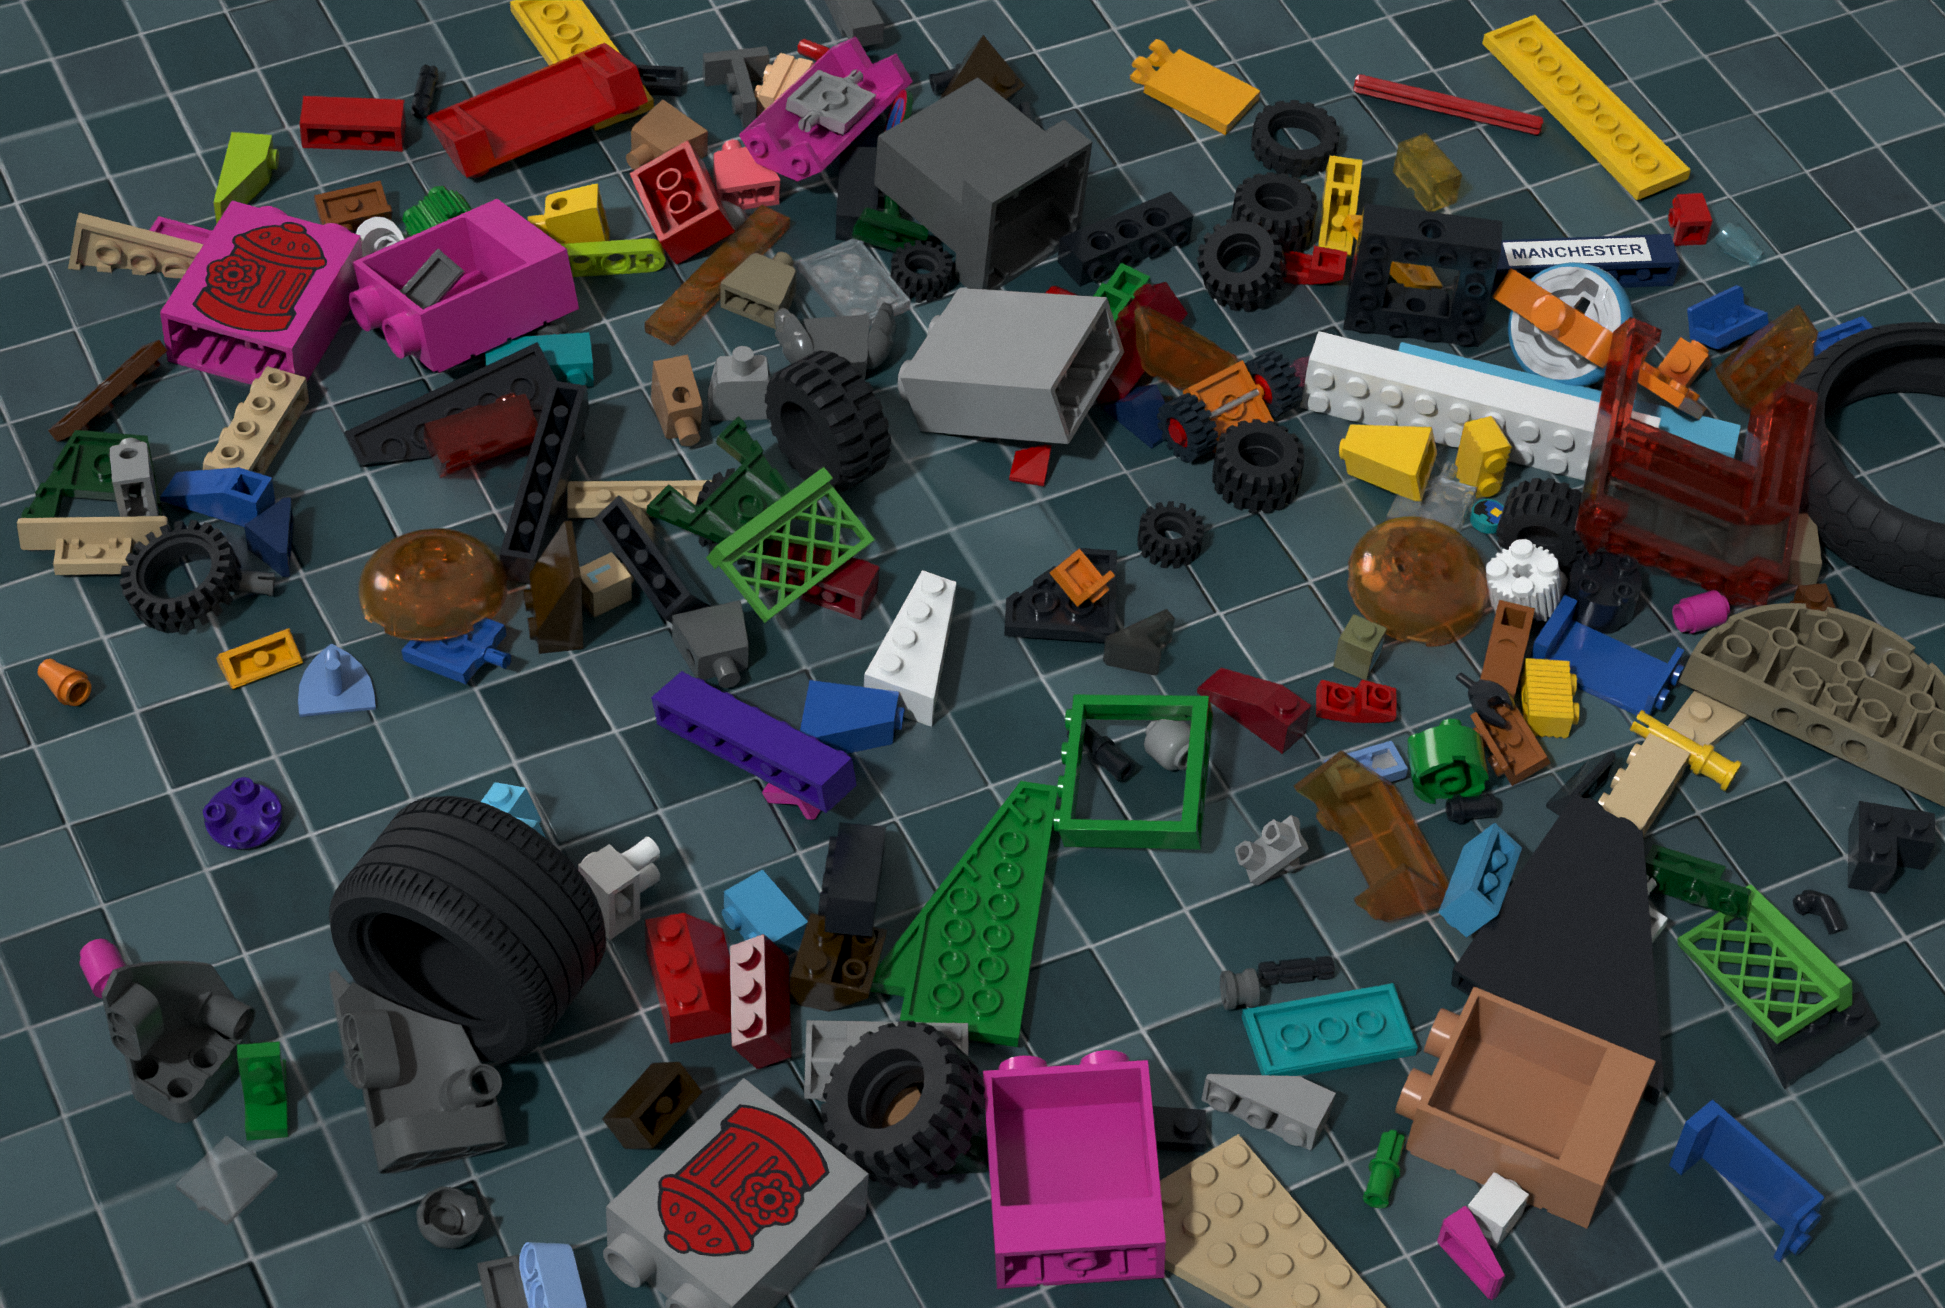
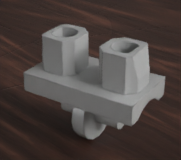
[1235,815,1309,886]

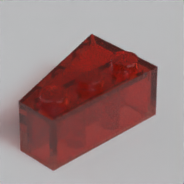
[423,393,538,478]

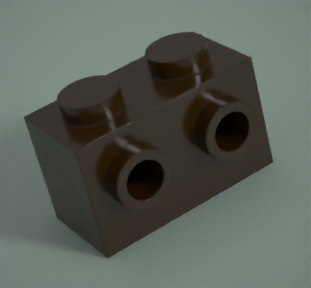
[602,1061,702,1149]

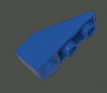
[160,467,275,527]

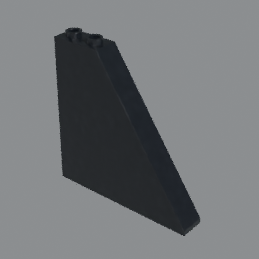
[1451,793,1664,1106]

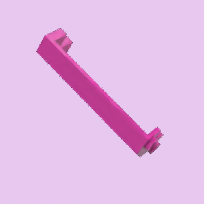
[739,36,913,182]

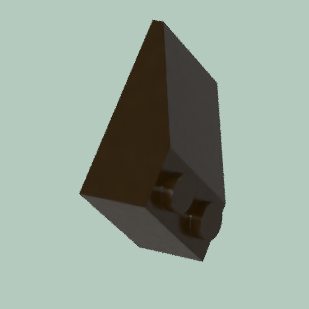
[523,521,583,654]

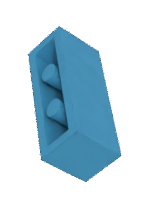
[1438,823,1522,938]

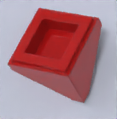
[1009,445,1051,486]

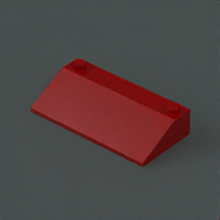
[426,43,648,178]

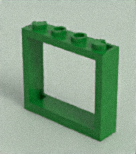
[1053,694,1213,849]

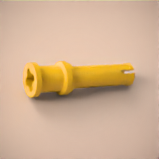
[1629,710,1742,791]

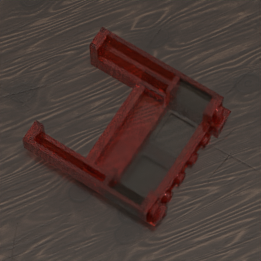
[1575,317,1818,605]

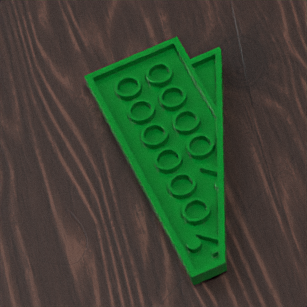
[870,781,1058,1047]

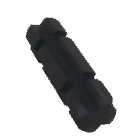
[411,64,438,118]
[1257,955,1335,985]

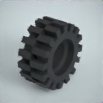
[890,240,952,303]
[1137,501,1204,569]

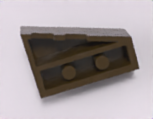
[939,35,1025,102]

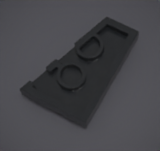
[1751,992,1878,1090]

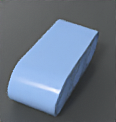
[519,1242,587,1308]

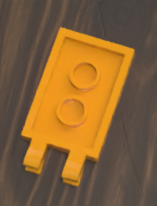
[1130,39,1261,135]

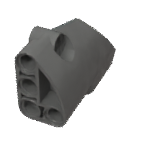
[101,961,256,1123]
[336,982,508,1174]

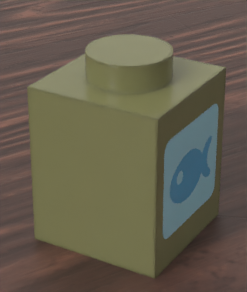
[1333,614,1387,681]

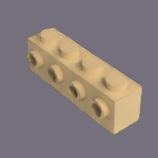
[203,366,309,475]

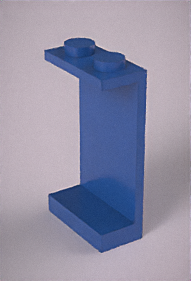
[1530,595,1685,716]
[1669,1100,1825,1263]

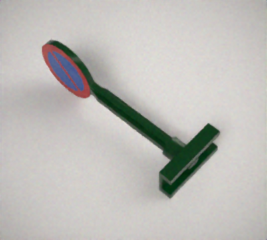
[852,89,928,252]

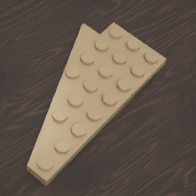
[1160,1134,1386,1308]

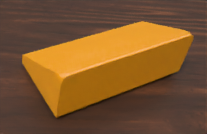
[216,628,303,690]

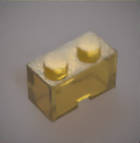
[1393,133,1462,212]

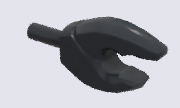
[1456,672,1515,729]

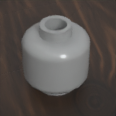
[1144,719,1190,771]

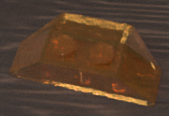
[1715,304,1818,418]
[1135,305,1239,389]

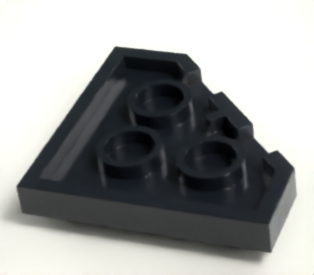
[1004,548,1117,643]

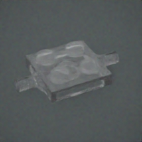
[1386,462,1477,554]

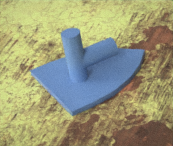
[298,644,376,717]

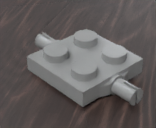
[786,70,876,135]

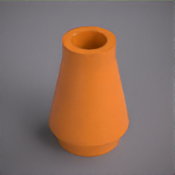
[37,658,91,706]

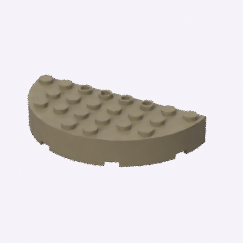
[1679,603,1945,807]

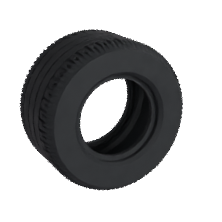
[329,796,606,1061]

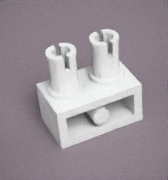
[578,837,660,940]

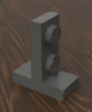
[703,46,769,128]

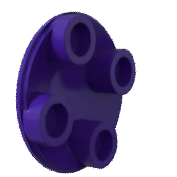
[203,777,283,849]

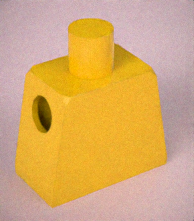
[527,184,610,244]

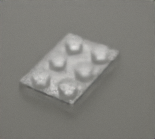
[798,238,911,327]

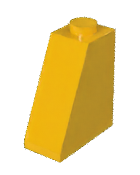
[1339,424,1437,501]

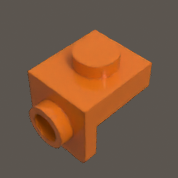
[1658,337,1712,388]
[1050,548,1115,607]

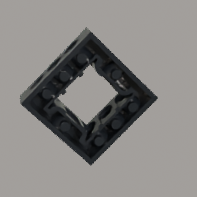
[1343,203,1503,347]

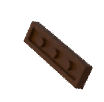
[48,339,168,442]

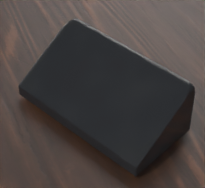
[1546,751,1616,816]

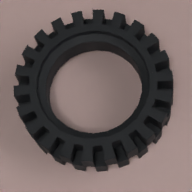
[120,520,242,633]

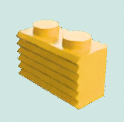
[1453,416,1512,500]
[1520,658,1579,739]

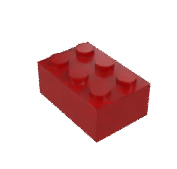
[630,140,735,265]

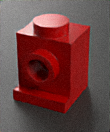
[1668,193,1713,246]

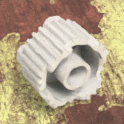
[1486,539,1562,622]

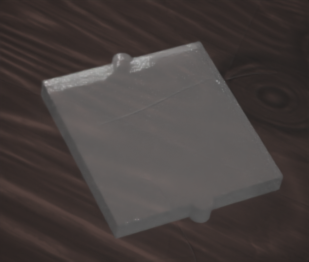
[175,1135,278,1226]

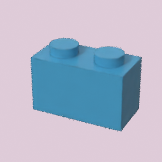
[722,869,808,956]

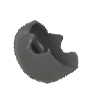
[417,1186,484,1249]

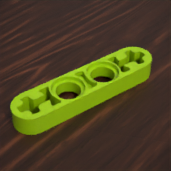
[560,238,666,277]

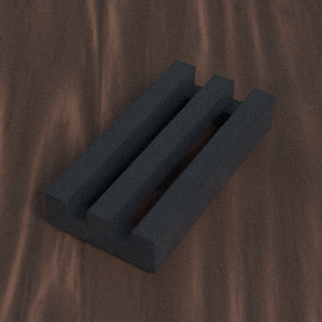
[636,65,684,97]

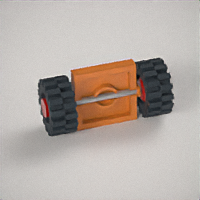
[1157,350,1303,462]

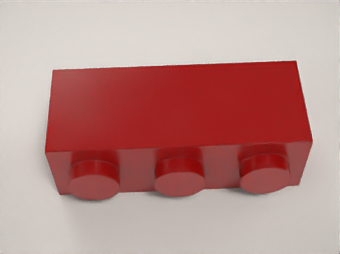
[299,96,406,152]

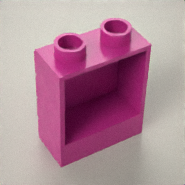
[349,199,579,373]
[983,1050,1166,1289]

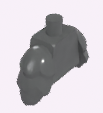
[774,302,897,379]

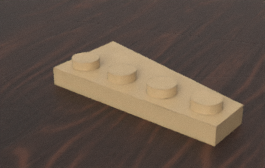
[68,213,204,279]
[1668,690,1750,766]

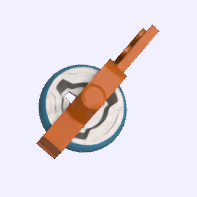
[1492,262,1707,420]

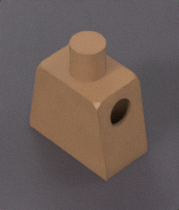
[626,100,708,170]
[651,354,703,446]

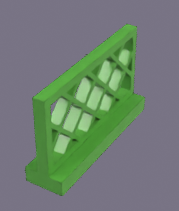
[706,467,875,623]
[1677,884,1852,1044]

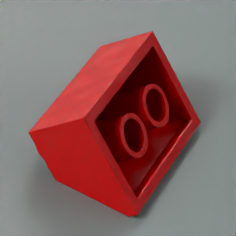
[645,913,731,1044]

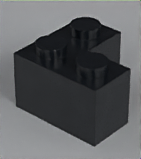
[1847,801,1935,894]

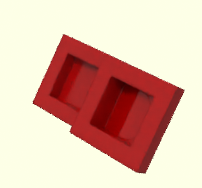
[1283,245,1347,285]

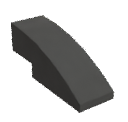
[825,0,884,47]

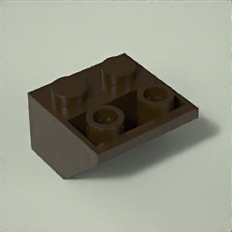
[790,913,887,1012]

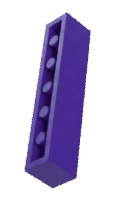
[651,671,857,813]

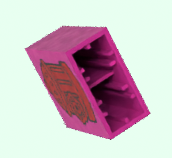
[160,201,363,385]

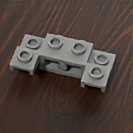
[804,1020,968,1101]

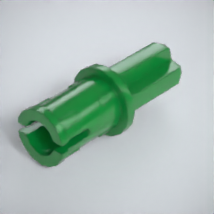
[1363,1129,1405,1209]

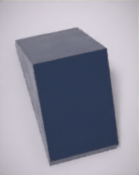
[1103,384,1166,449]
[244,497,294,577]

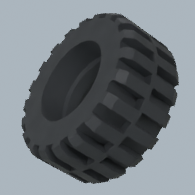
[765,350,892,493]
[821,1021,985,1188]

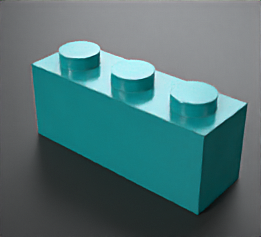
[485,332,594,387]

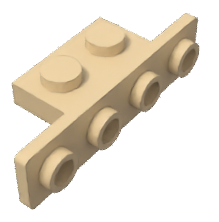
[17,516,169,575]

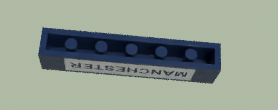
[1491,234,1680,293]

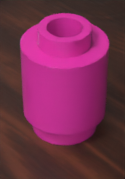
[1672,590,1730,634]
[79,939,126,999]

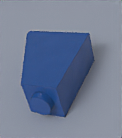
[800,680,905,754]

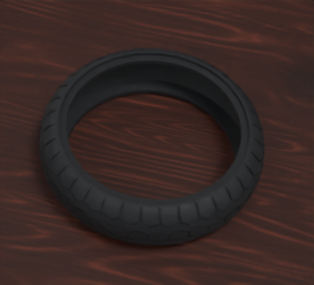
[1775,322,1945,597]

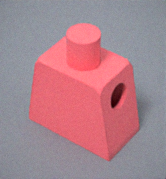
[713,140,780,210]

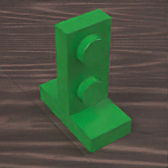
[237,1041,289,1141]

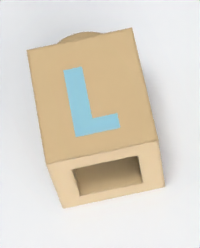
[580,552,634,618]

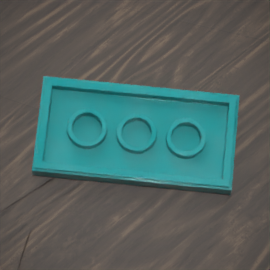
[1242,983,1418,1076]

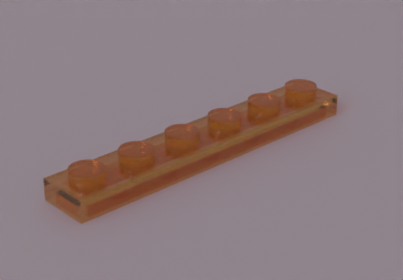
[645,205,790,346]

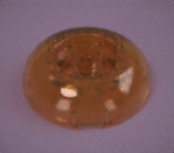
[1347,516,1489,646]
[358,528,508,641]

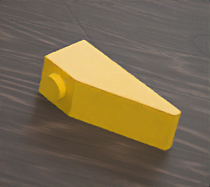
[1318,156,1363,257]

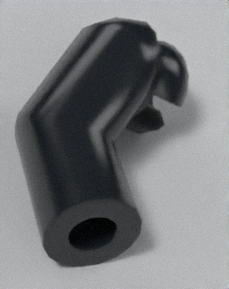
[1793,889,1847,935]

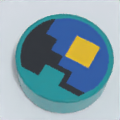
[1470,499,1504,534]

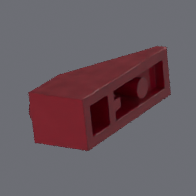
[1197,668,1311,754]

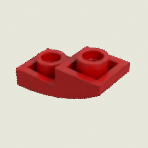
[1316,680,1396,723]

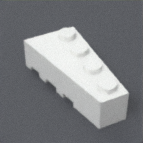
[864,570,956,727]

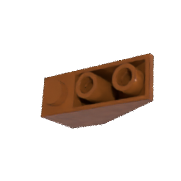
[1480,600,1535,711]

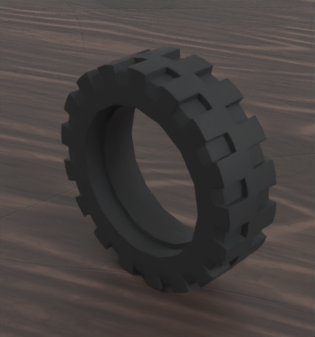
[1251,100,1340,178]

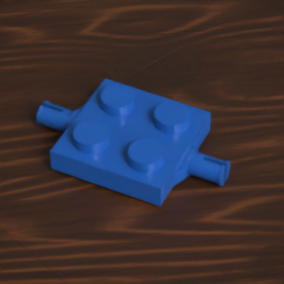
[397,602,511,684]

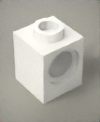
[1468,1172,1529,1249]

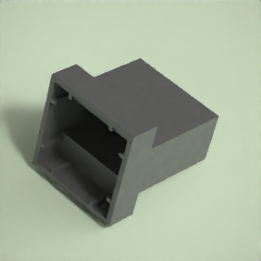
[874,78,1092,290]

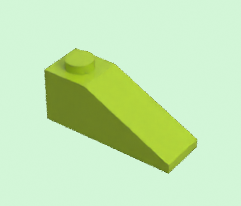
[213,132,279,224]

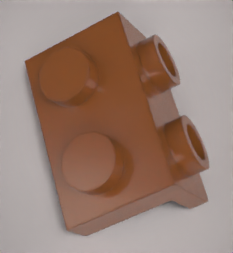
[314,181,393,233]
[1470,705,1551,786]

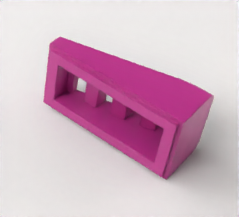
[1437,1206,1505,1301]

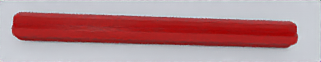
[1353,74,1543,136]

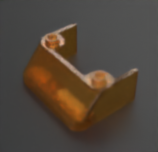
[1294,750,1449,922]

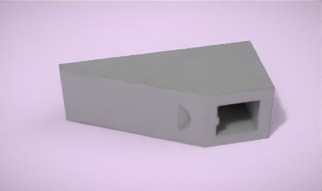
[1201,1074,1336,1151]

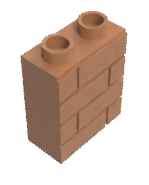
[1395,987,1656,1228]

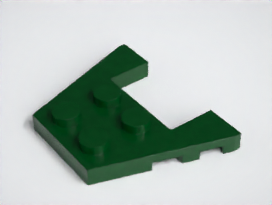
[646,416,791,553]
[21,430,163,518]

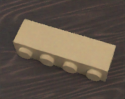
[1598,733,1690,837]

